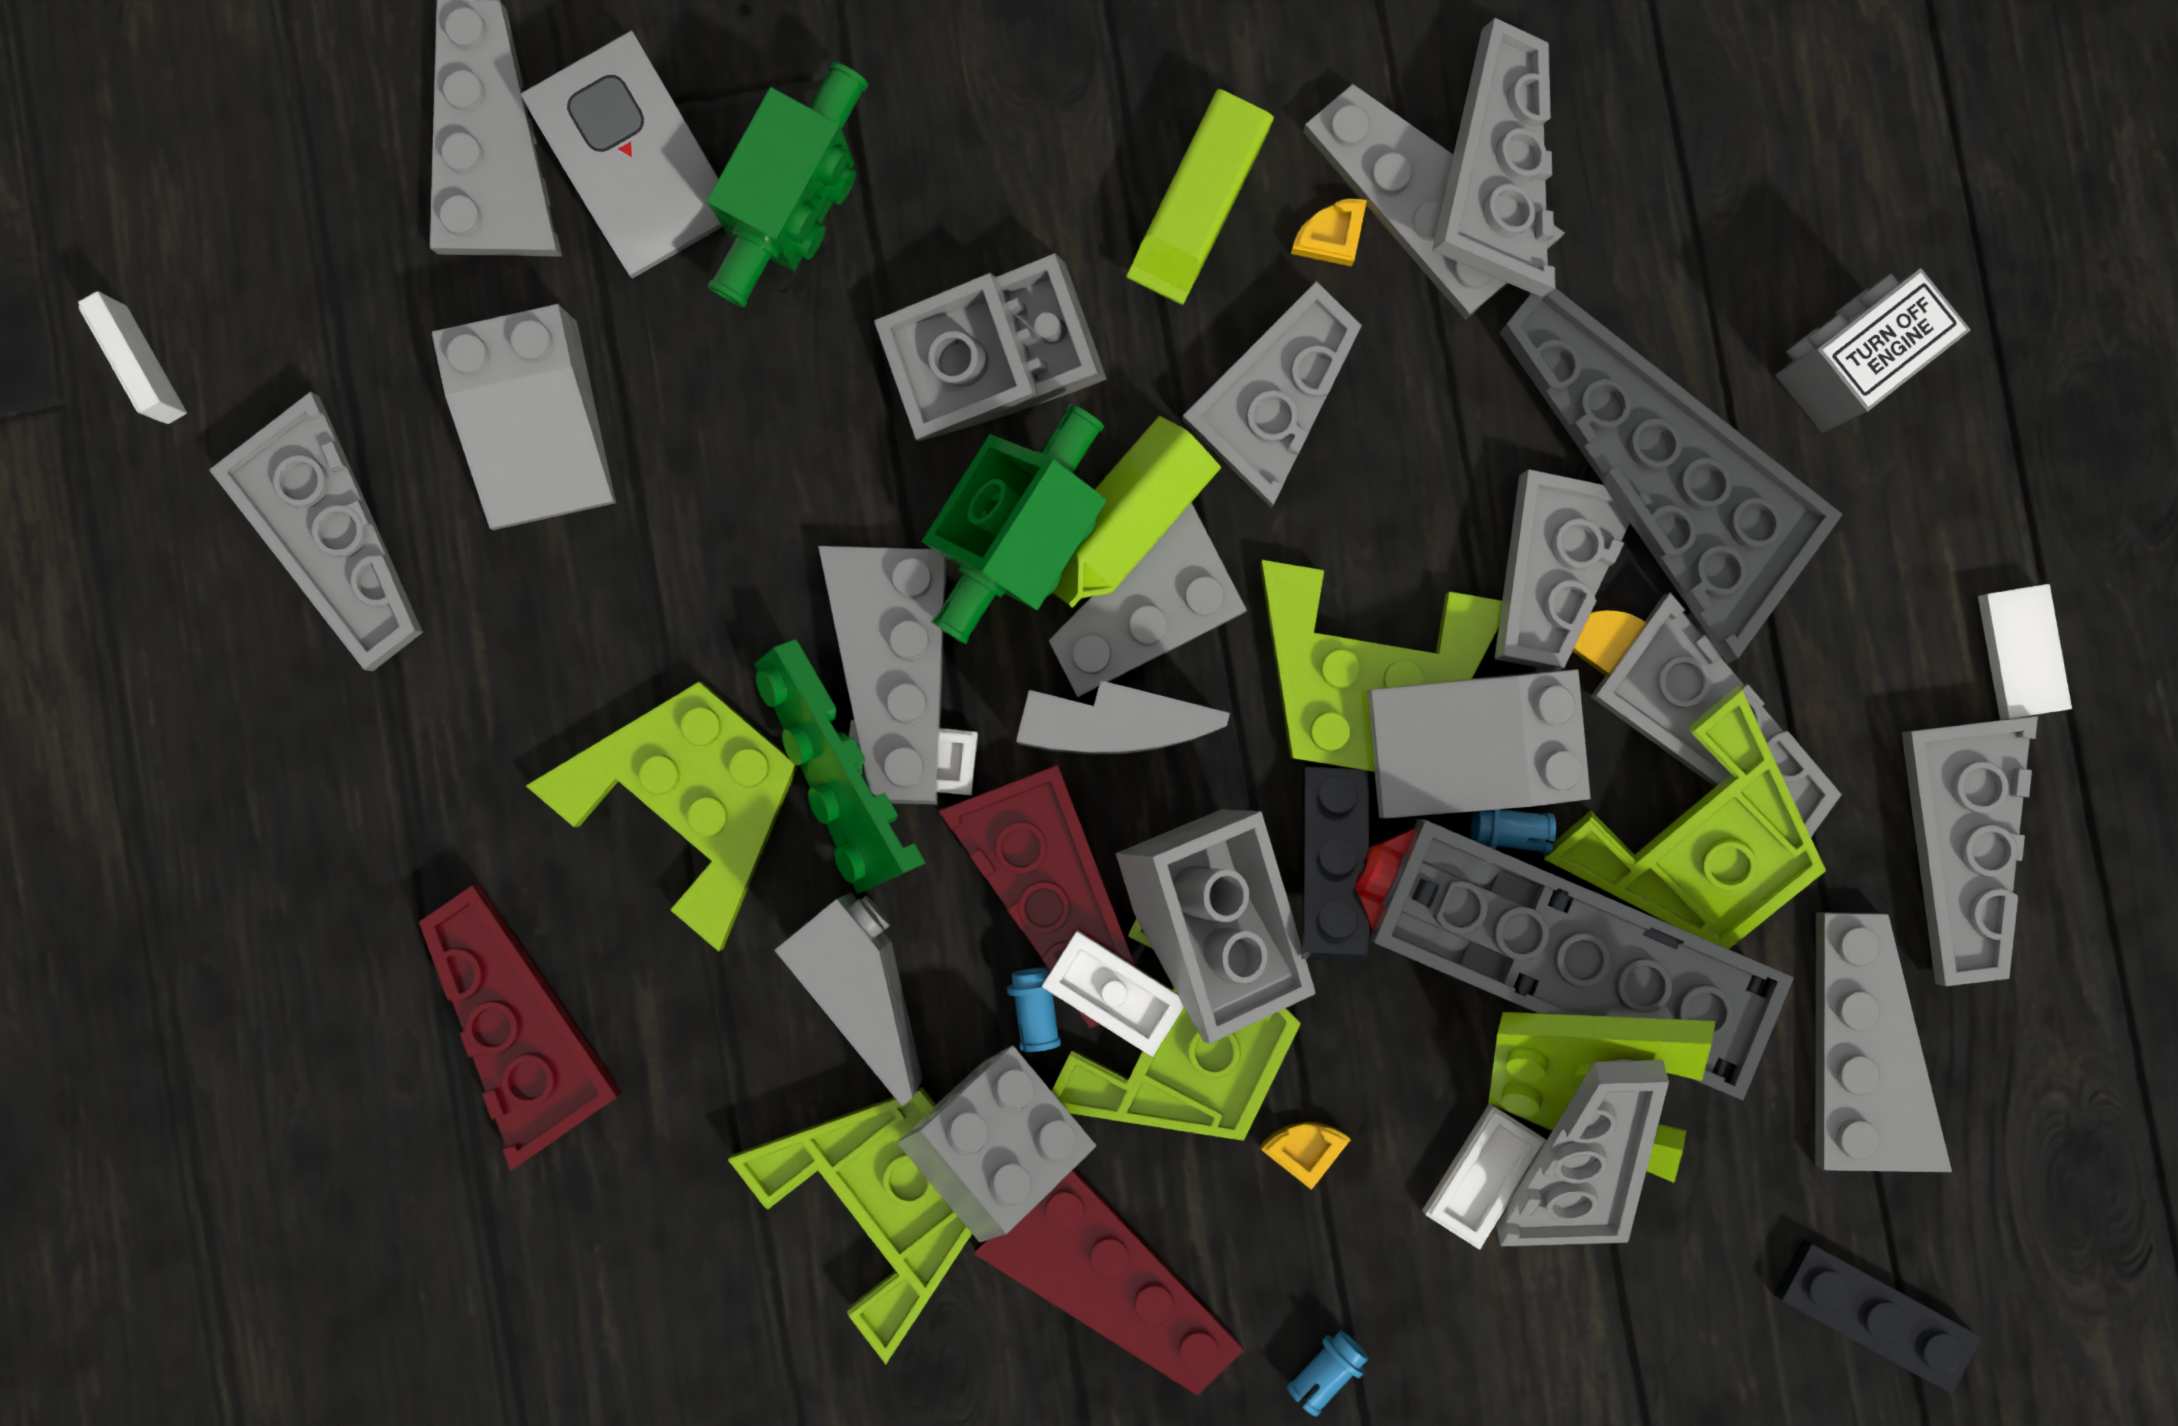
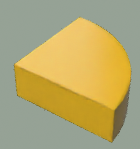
[1291,199,1367,266]
[1572,611,1646,675]
[1259,1122,1351,1190]

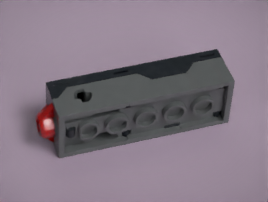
[1354,819,1794,1100]

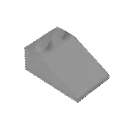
[432,304,616,530]
[1367,670,1591,818]
[1116,809,1316,1044]
[774,893,923,1106]

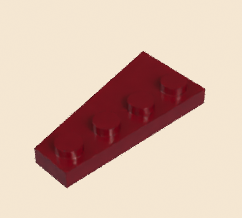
[419,884,623,1171]
[973,1168,1244,1395]

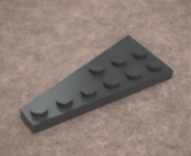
[1499,288,1843,664]

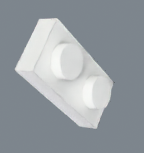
[1042,930,1184,1057]

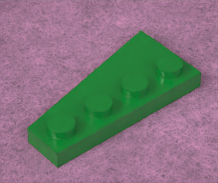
[754,639,925,894]

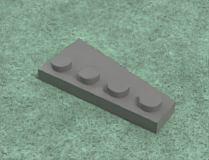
[1432,18,1555,297]

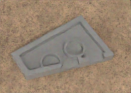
[1495,470,1630,671]
[1049,503,1247,698]

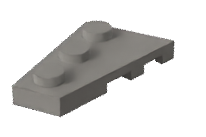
[1182,281,1362,508]

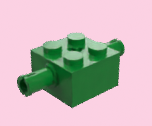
[707,62,868,308]
[921,404,1107,645]

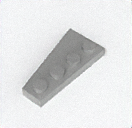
[430,0,562,256]
[1303,84,1565,320]
[209,392,423,671]
[818,546,946,805]
[1590,593,1842,837]
[1901,716,2038,986]
[1815,912,1952,1172]
[1496,1059,1669,1246]

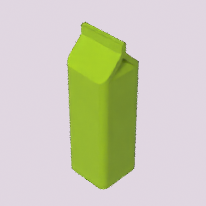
[1126,89,1274,305]
[1052,416,1221,608]

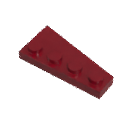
[938,765,1135,1028]

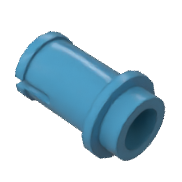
[1470,809,1556,854]
[1007,968,1061,1052]
[1287,1330,1369,1417]

